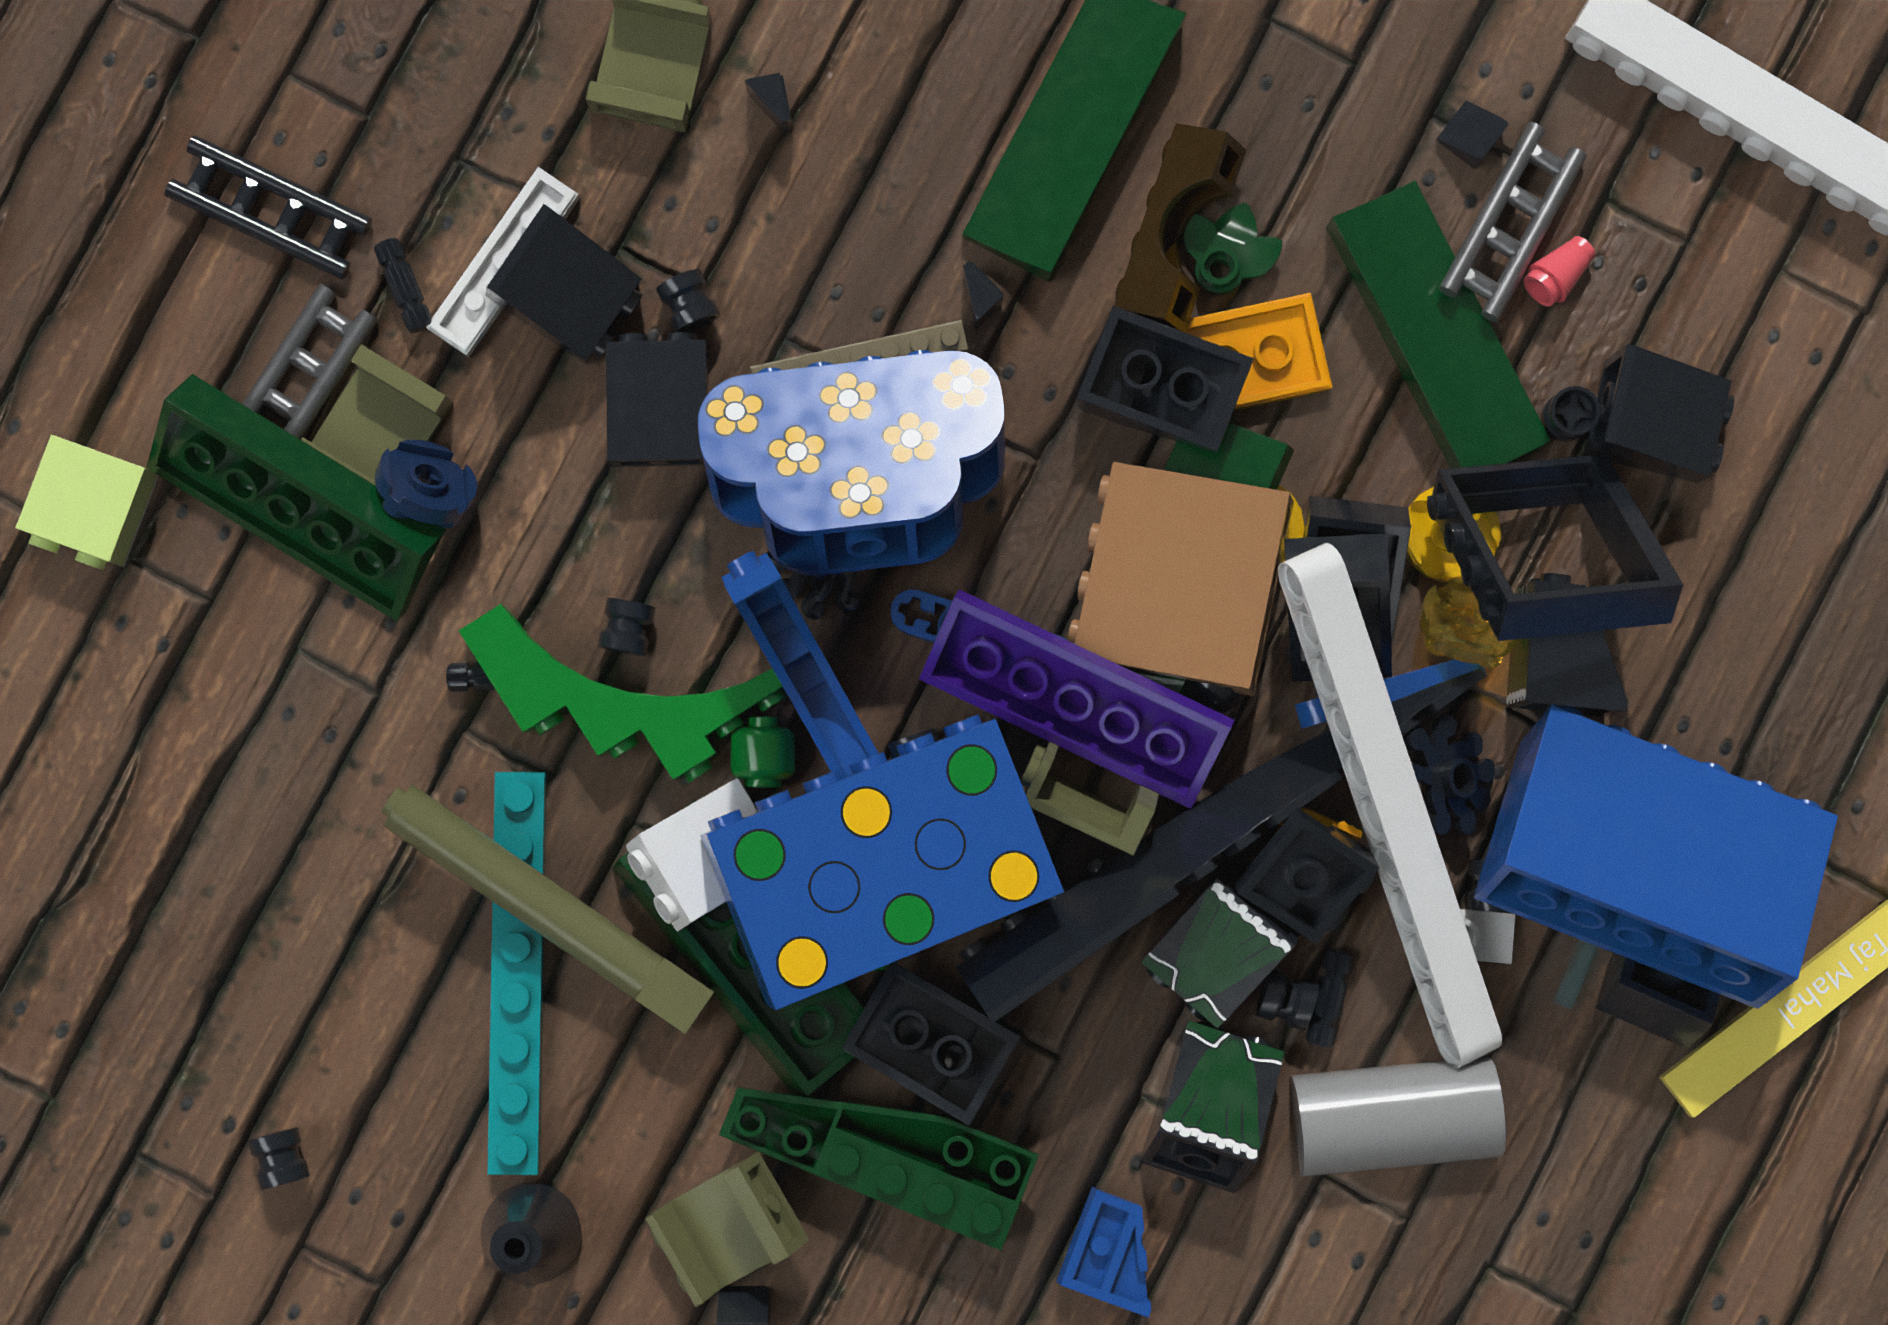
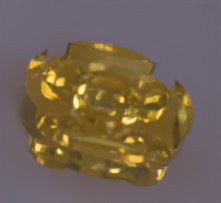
[1419,578,1517,668]

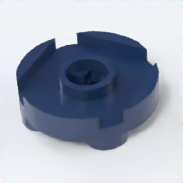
[375,440,477,528]

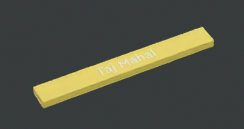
[1659,899,1888,1118]

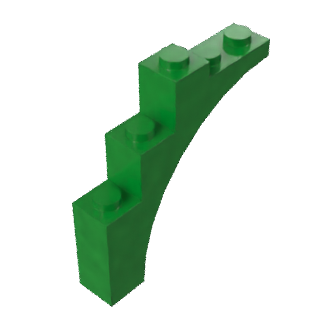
[458,604,787,783]

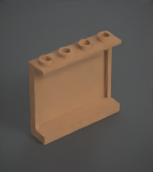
[1067,462,1294,696]

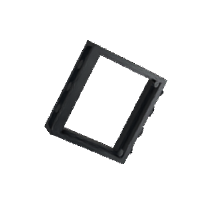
[1427,454,1684,641]

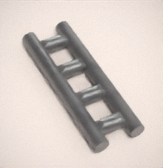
[1439,122,1587,322]
[242,283,378,440]

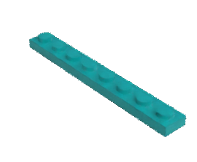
[487,772,547,1175]

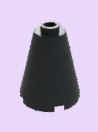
[481,1182,582,1285]

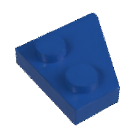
[1056,1187,1151,1318]

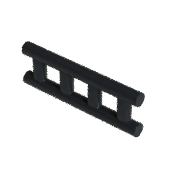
[165,135,372,280]

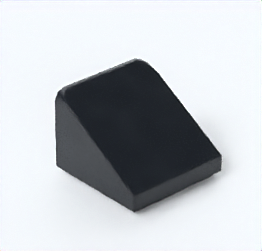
[745,73,793,134]
[1436,100,1510,169]
[963,261,1003,329]
[716,1286,770,1325]

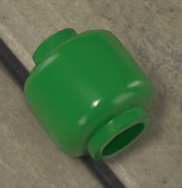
[731,717,795,788]

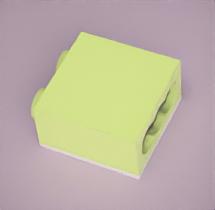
[15,434,159,571]

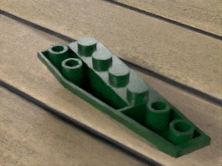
[719,1087,1039,1250]

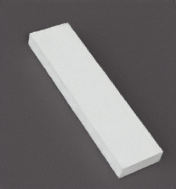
[426,167,580,358]

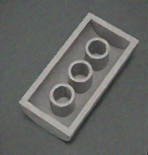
[1290,1056,1506,1177]

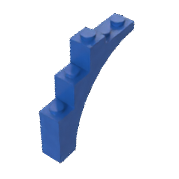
[721,551,879,780]

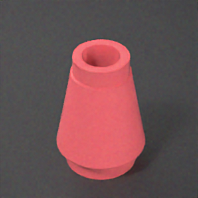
[1523,236,1596,307]

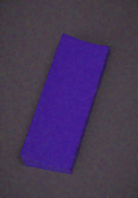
[919,589,1234,809]

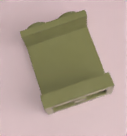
[586,0,712,133]
[301,344,454,486]
[1021,742,1159,855]
[645,1151,810,1307]

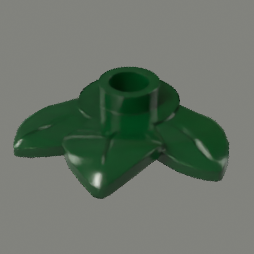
[1184,202,1282,295]

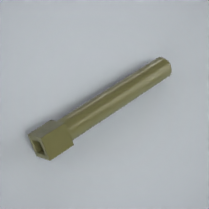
[380,784,714,1034]

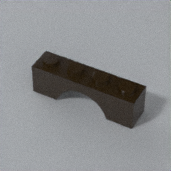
[1114,123,1246,333]

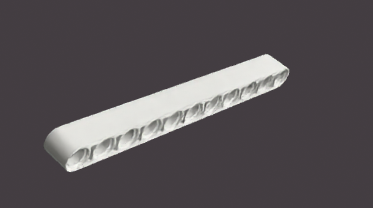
[1278,543,1502,1069]

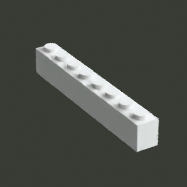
[1564,0,1888,236]

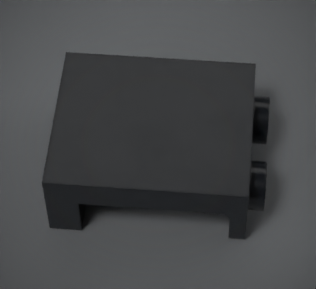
[606,332,709,467]

